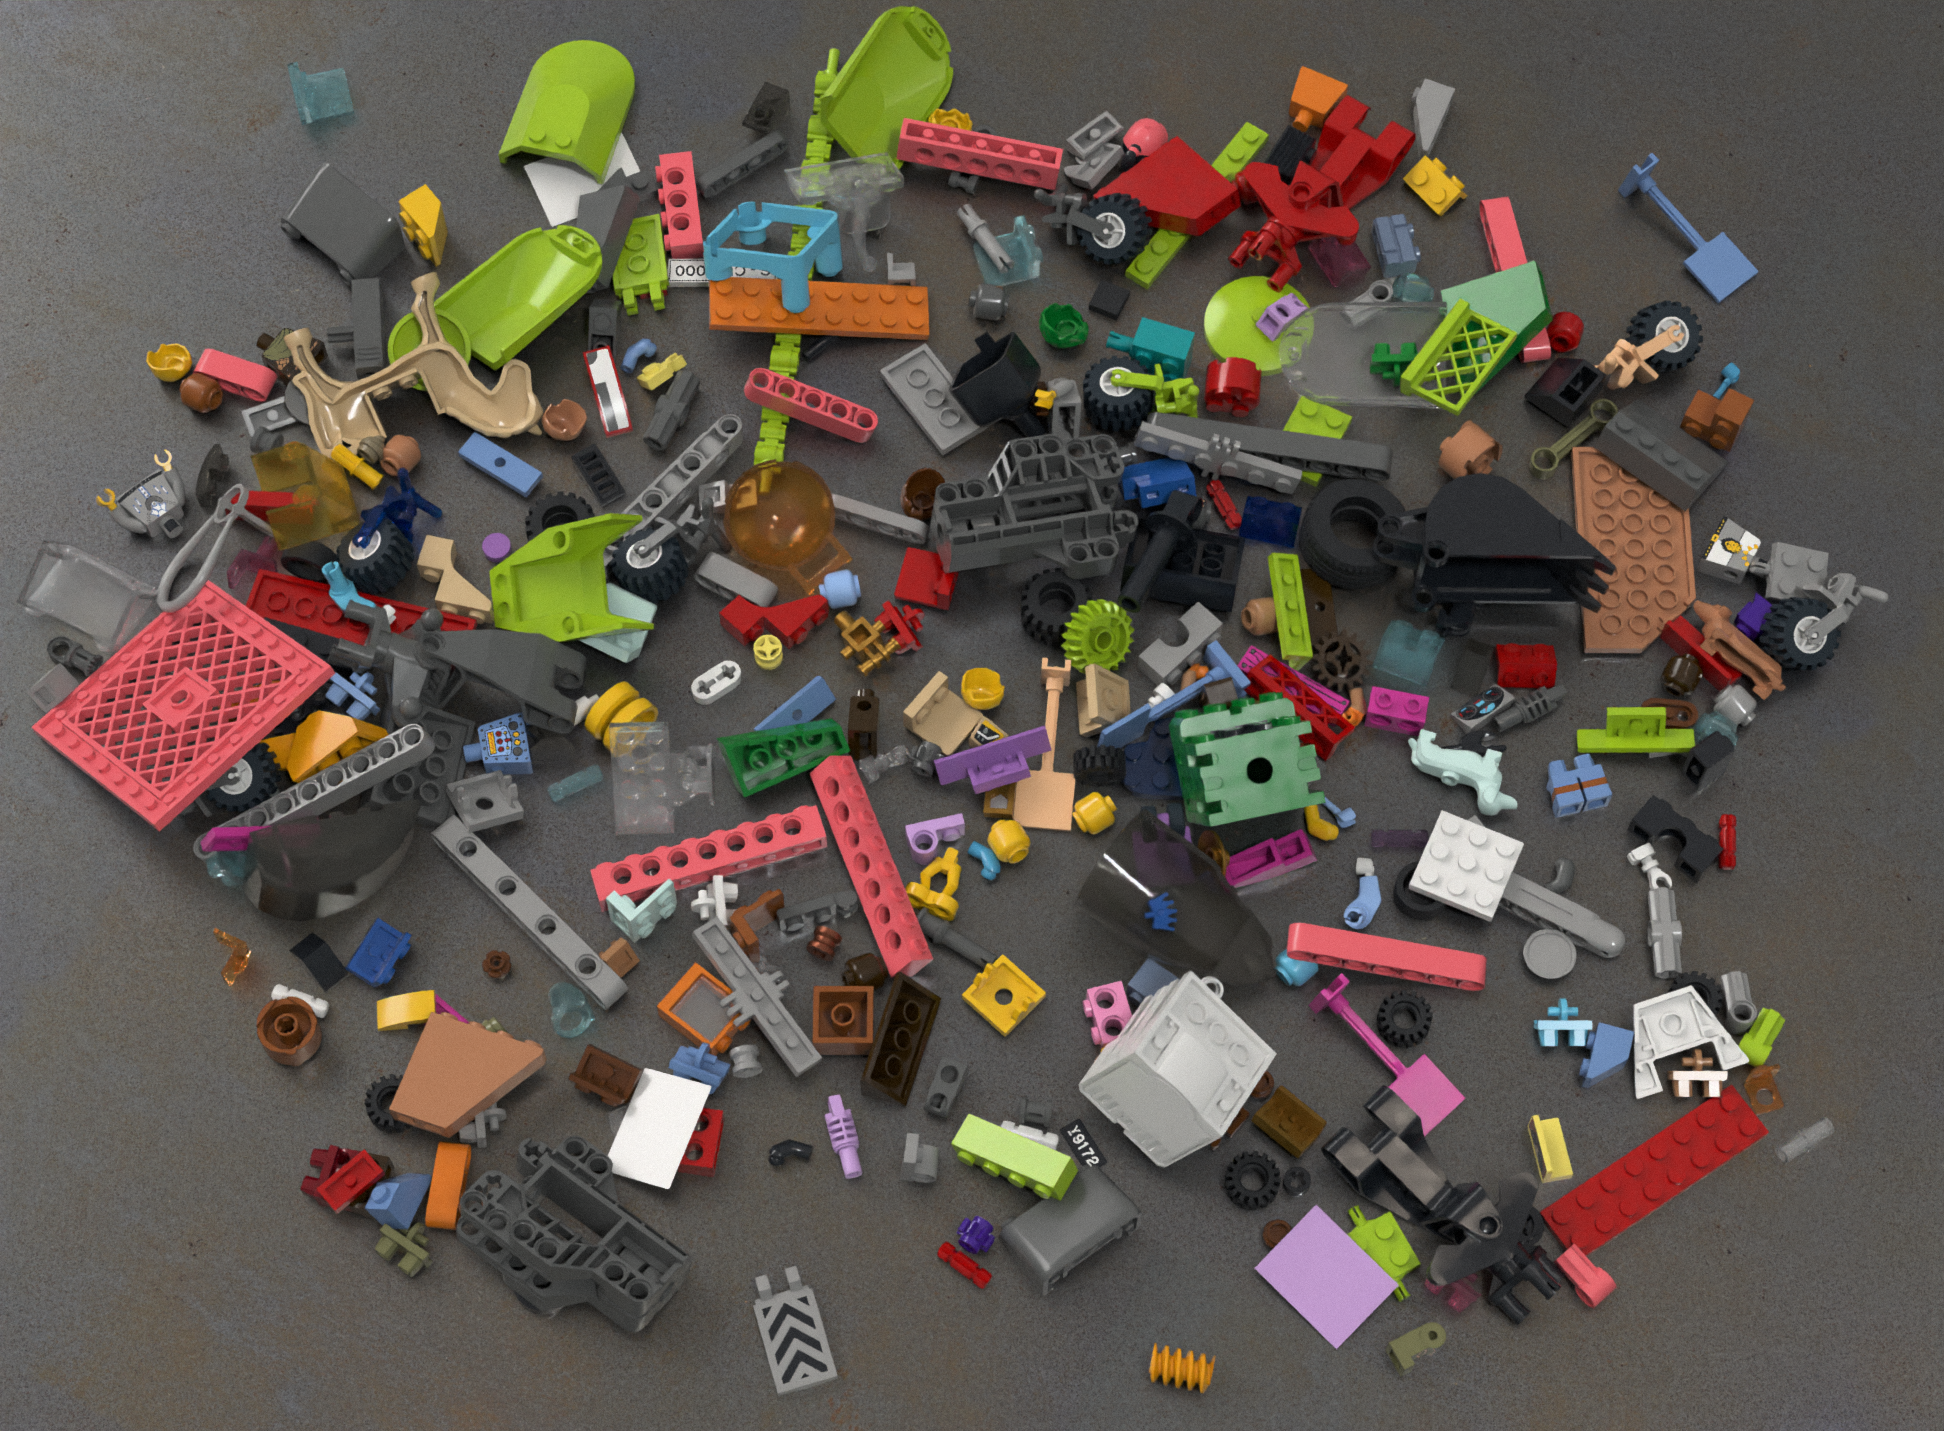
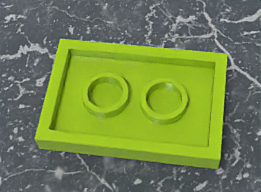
[1283,394,1352,487]

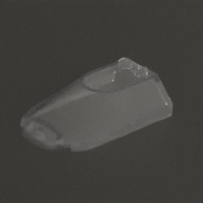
[1279,302,1447,409]

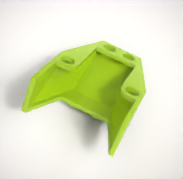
[489,513,654,642]

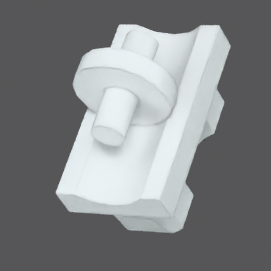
[691,875,738,929]

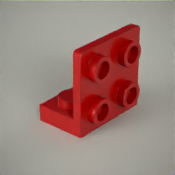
[894,547,959,611]

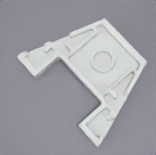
[1633,985,1749,1099]

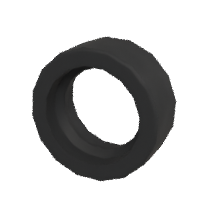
[280,537,336,583]
[1393,861,1447,920]

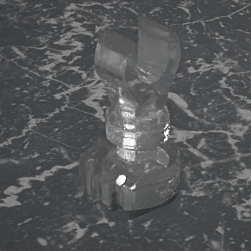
[859,744,910,784]

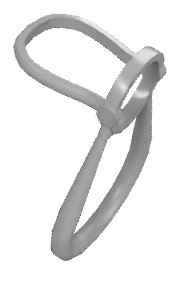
[157,484,286,613]

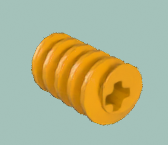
[1149,1343,1216,1394]

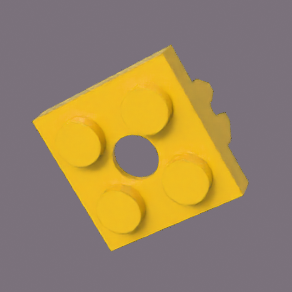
[962,954,1046,1037]

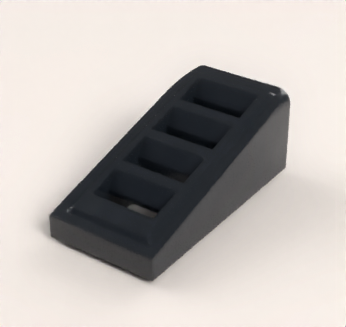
[571,444,626,507]

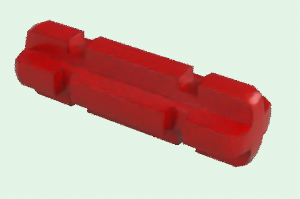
[1206,480,1244,530]
[1719,814,1736,870]
[937,1242,992,1289]

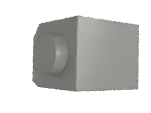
[1411,78,1455,161]

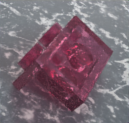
[1309,237,1371,287]

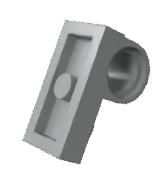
[900,1133,940,1183]

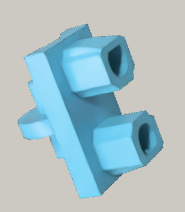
[1534,998,1592,1046]

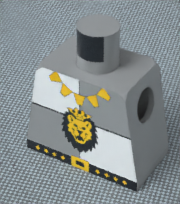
[1696,516,1768,584]

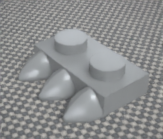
[1064,142,1125,189]

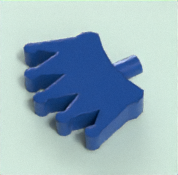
[1144,892,1177,932]

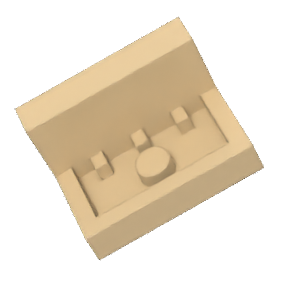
[1076,663,1131,738]

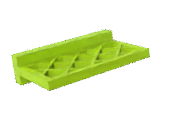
[1400,299,1517,416]

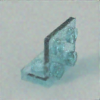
[287,62,354,125]

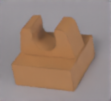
[599,937,640,978]

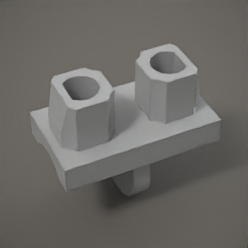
[459,1102,507,1148]

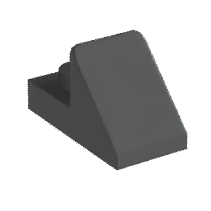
[598,167,658,203]

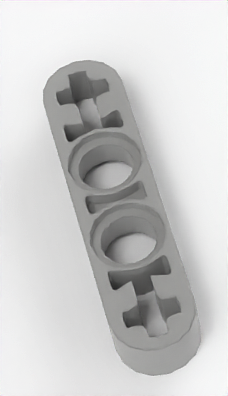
[822,494,930,544]

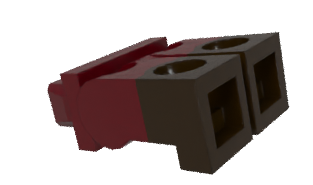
[300,1145,394,1221]

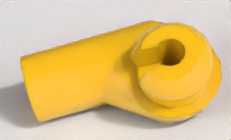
[1303,805,1339,841]

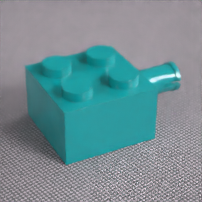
[1106,317,1195,382]

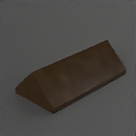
[860,972,941,1107]

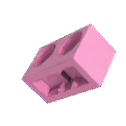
[1082,981,1132,1049]

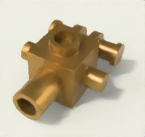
[834,611,901,677]

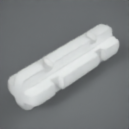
[271,984,329,1018]
[1001,1121,1059,1150]

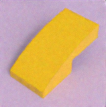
[377,990,436,1031]

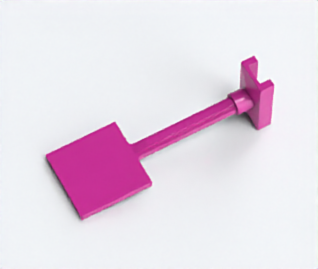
[1308,973,1465,1137]

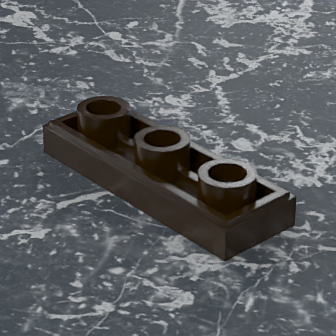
[1300,569,1339,650]

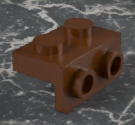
[568,1044,643,1107]

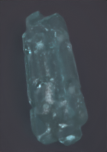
[547,764,603,802]

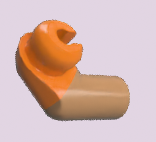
[1180,663,1209,700]
[1342,688,1367,727]

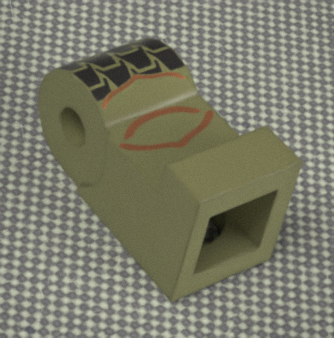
[1385,1322,1446,1377]

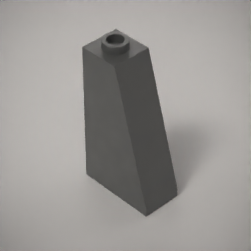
[576,184,640,294]

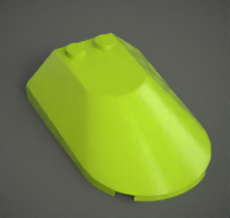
[821,6,953,174]
[498,40,635,184]
[434,225,603,370]

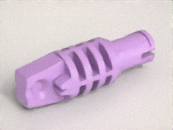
[824,1094,863,1179]

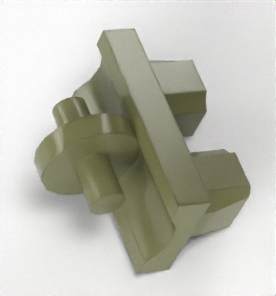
[374,1222,433,1277]

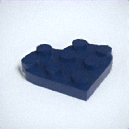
[1120,717,1183,801]

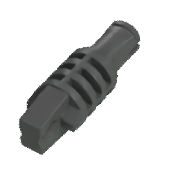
[1491,684,1567,733]

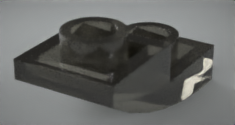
[195,444,229,507]

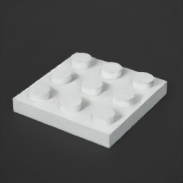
[1408,810,1524,922]

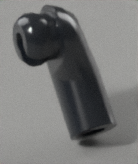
[768,1139,813,1166]

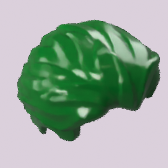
[1039,303,1089,349]

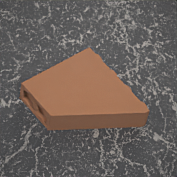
[389,1012,547,1138]

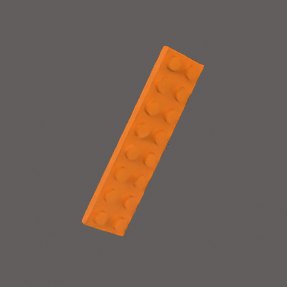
[709,277,929,340]

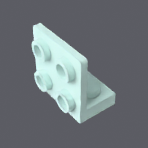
[579,583,657,663]
[606,879,677,943]

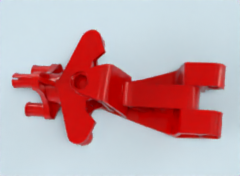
[1228,95,1416,293]

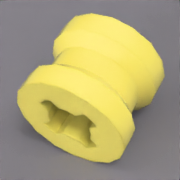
[753,635,783,670]

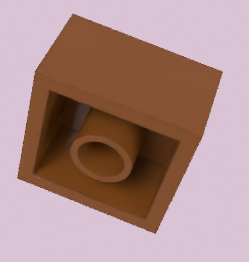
[812,986,874,1055]

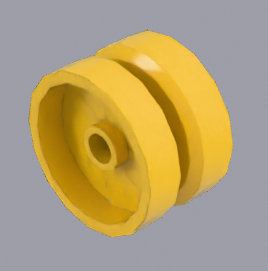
[584,681,658,756]

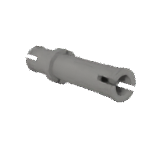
[957,204,1015,274]

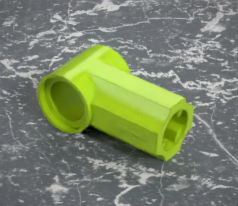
[1738,1008,1785,1070]

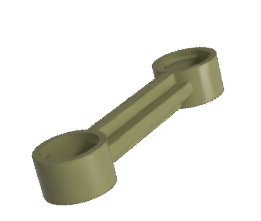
[1529,399,1618,479]

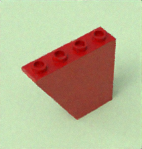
[1093,136,1241,236]

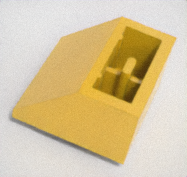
[398,184,448,267]

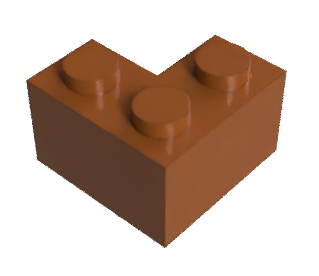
[1680,388,1754,452]

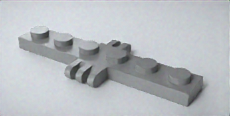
[1133,421,1302,494]
[692,917,822,1077]

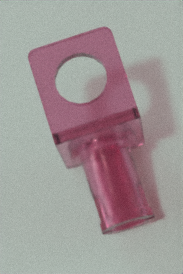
[227,536,281,589]

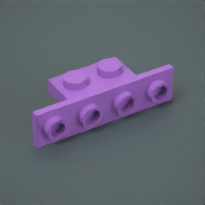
[934,725,1052,794]

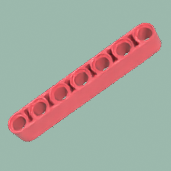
[1479,196,1551,363]
[1286,923,1487,991]

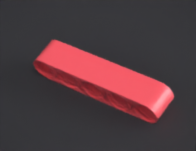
[744,368,878,443]

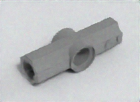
[1647,887,1682,980]

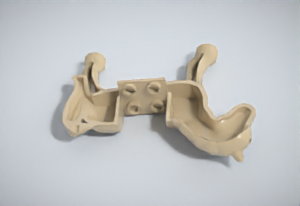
[283,272,543,463]

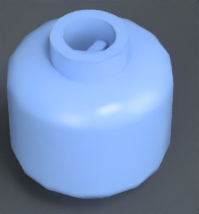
[819,569,861,609]

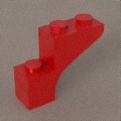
[719,594,829,649]

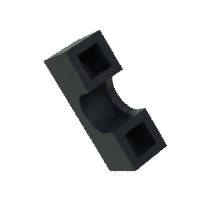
[1627,795,1723,884]

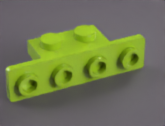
[1577,707,1695,753]

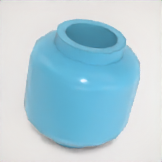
[1274,948,1319,986]

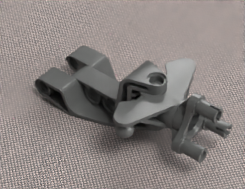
[328,599,587,734]

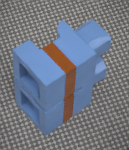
[1546,753,1612,818]

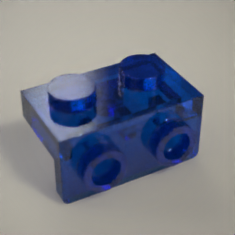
[1239,496,1303,547]

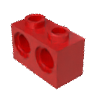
[678,1108,725,1177]

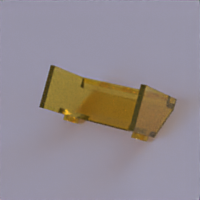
[250,441,360,551]

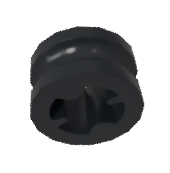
[1283,1166,1311,1197]

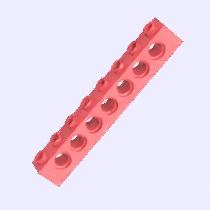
[810,756,933,978]
[590,805,827,912]

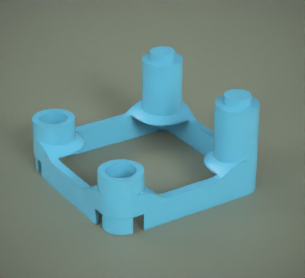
[703,201,843,313]

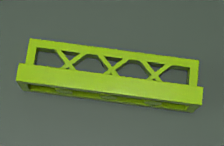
[1268,552,1313,671]

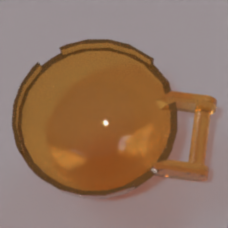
[723,459,853,596]

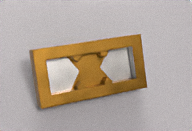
[983,782,1017,819]

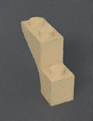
[417,535,494,624]

